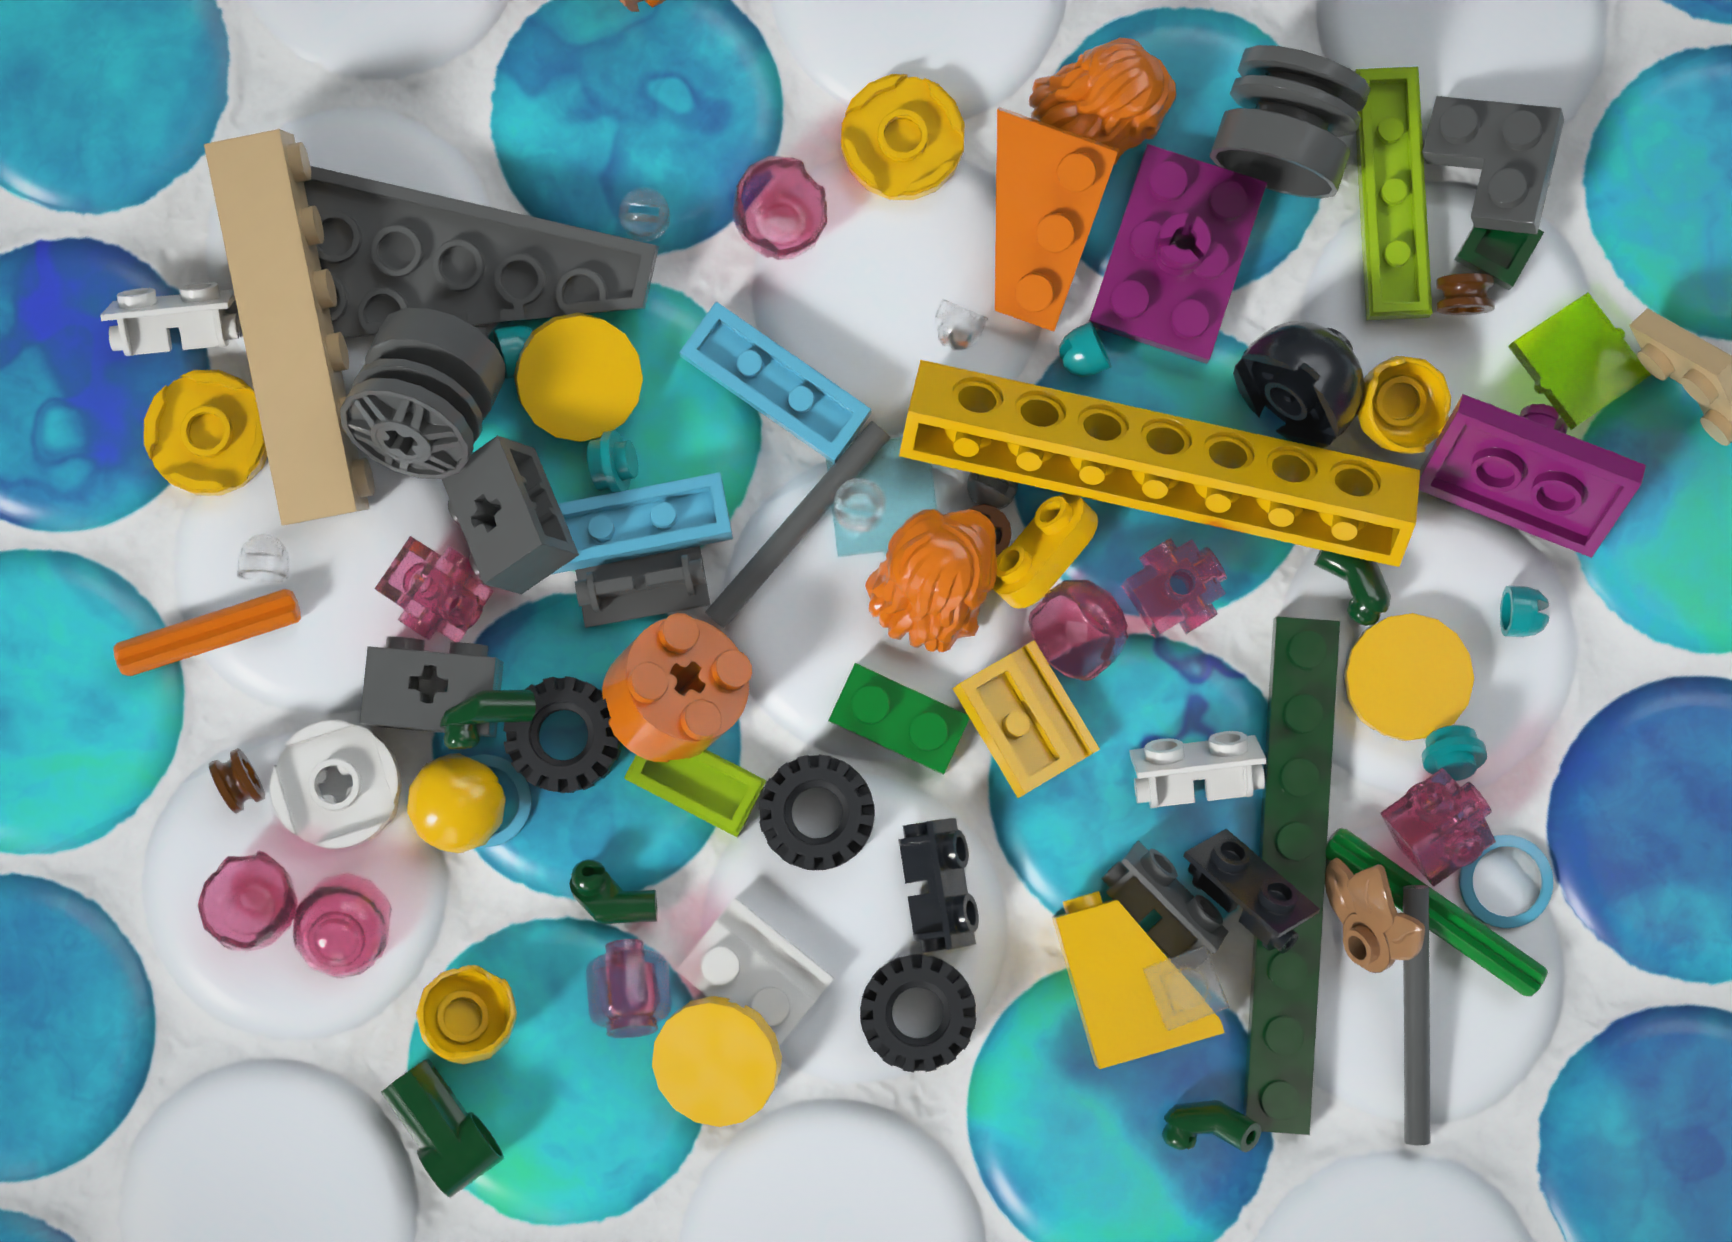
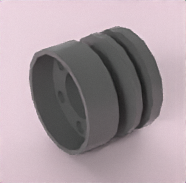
[1210,45,1371,199]
[340,308,505,479]

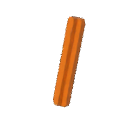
[113,589,301,676]

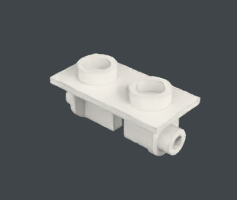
[100,282,240,356]
[1129,731,1266,808]

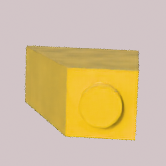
[1052,891,1225,1069]

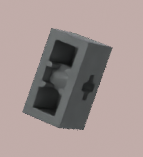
[442,435,579,594]
[360,636,504,738]

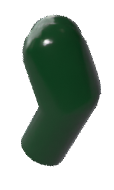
[569,859,658,924]
[1162,1100,1261,1152]

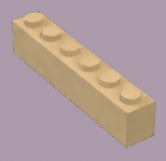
[204,129,375,526]

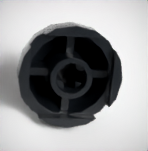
[1233,321,1365,448]

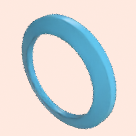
[469,754,532,848]
[1459,835,1553,928]

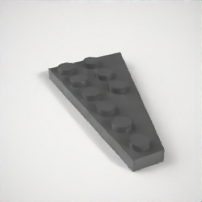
[303,166,659,338]

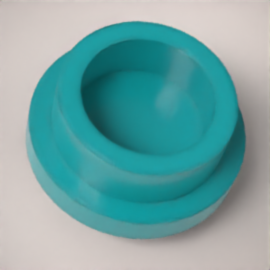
[587,430,638,493]
[1421,725,1487,781]

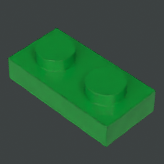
[828,663,970,775]

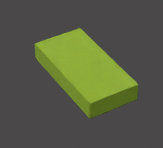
[624,749,767,838]

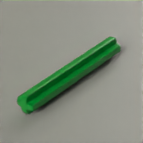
[1325,828,1548,997]

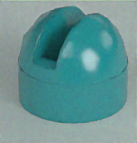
[1059,321,1112,377]
[493,325,534,379]
[1500,586,1550,637]

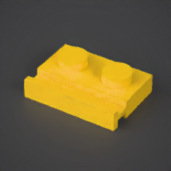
[952,640,1100,798]

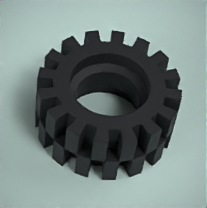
[503,676,621,793]
[758,754,875,871]
[860,954,977,1073]

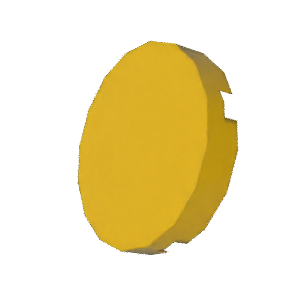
[841,74,965,200]
[514,313,643,442]
[144,370,268,496]
[1343,613,1474,741]
[652,996,782,1127]

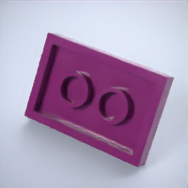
[1089,144,1267,364]
[1419,394,1646,558]

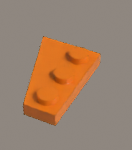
[995,107,1119,332]

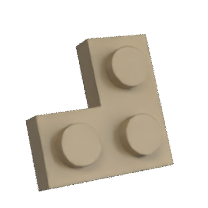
[1629,308,1732,446]

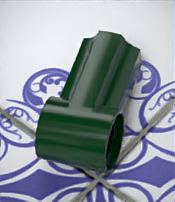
[381,1058,504,1198]

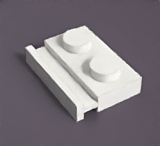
[676,897,834,1047]

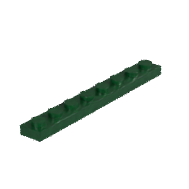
[1243,617,1340,1135]

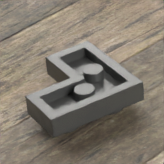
[1422,96,1564,234]

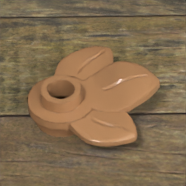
[1325,858,1425,973]

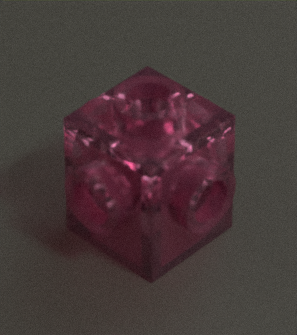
[374,536,494,643]
[1121,538,1227,639]
[1380,768,1496,887]

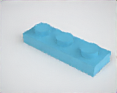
[679,302,872,463]
[551,472,733,575]

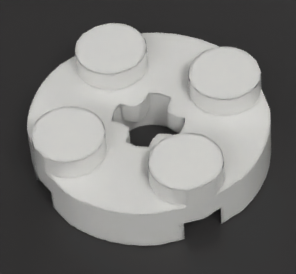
[269,720,402,849]

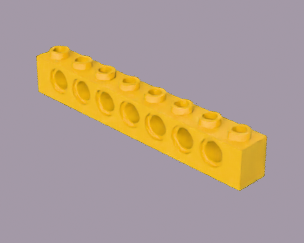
[899,360,1420,567]

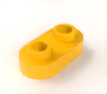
[993,493,1098,609]

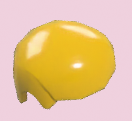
[1357,356,1452,454]
[407,753,506,853]
[416,965,517,1064]

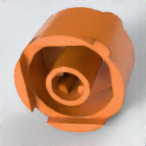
[602,613,752,763]

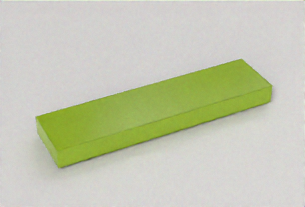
[1354,66,1433,321]

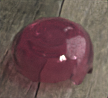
[732,155,828,260]
[1028,579,1129,681]
[197,850,298,952]
[292,873,392,979]

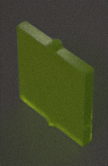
[1508,292,1651,430]

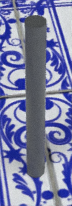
[705,421,891,628]
[1403,885,1431,1145]

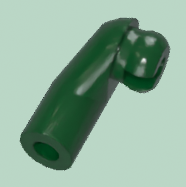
[1314,550,1391,626]
[440,690,536,749]

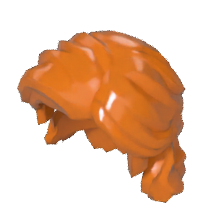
[1029,38,1176,165]
[865,509,997,652]

